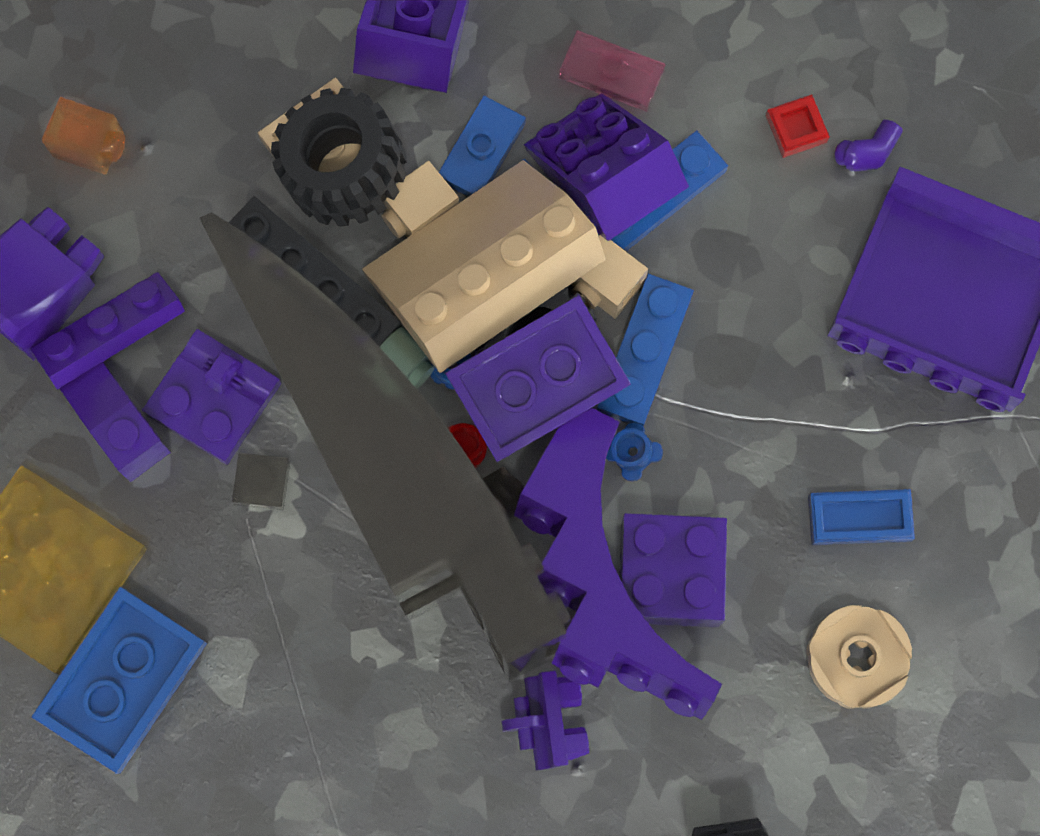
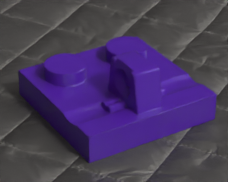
[142,329,282,465]

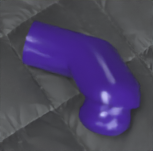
[834,119,903,171]

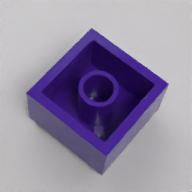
[619,513,727,627]

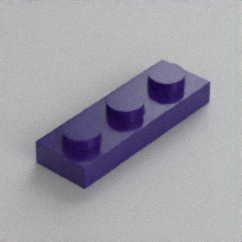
[30,272,185,390]

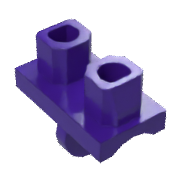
[501,671,590,771]

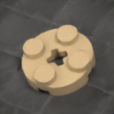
[807,605,912,709]

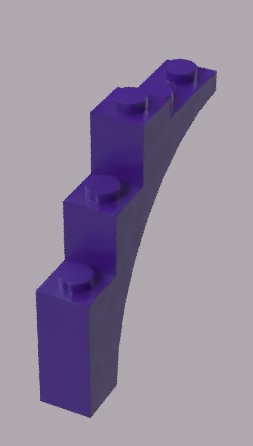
[514,408,722,720]

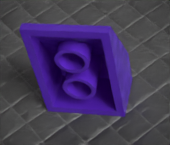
[353,0,470,93]

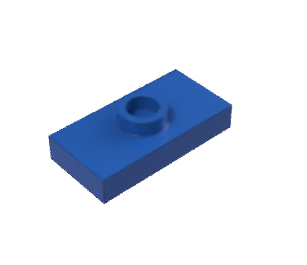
[439,96,526,197]

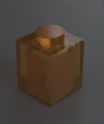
[42,97,125,175]

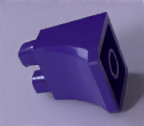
[0,207,105,361]

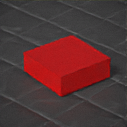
[765,95,830,158]

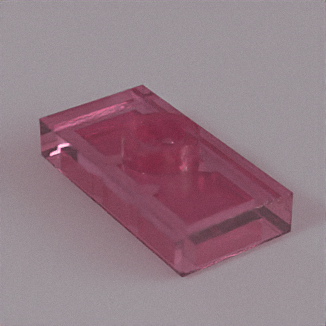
[559,30,666,112]

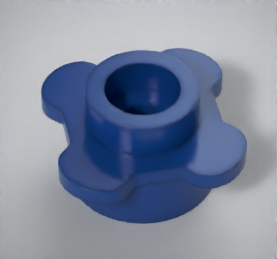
[606,423,663,482]

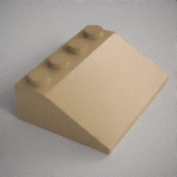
[362,160,606,373]

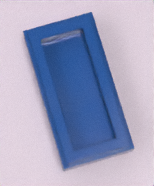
[808,489,915,545]

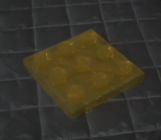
[0,465,148,675]

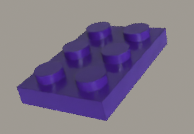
[445,295,631,462]

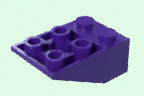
[523,93,689,241]

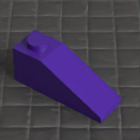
[59,362,171,482]

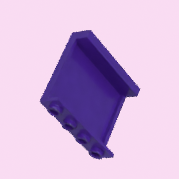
[828,166,1040,412]

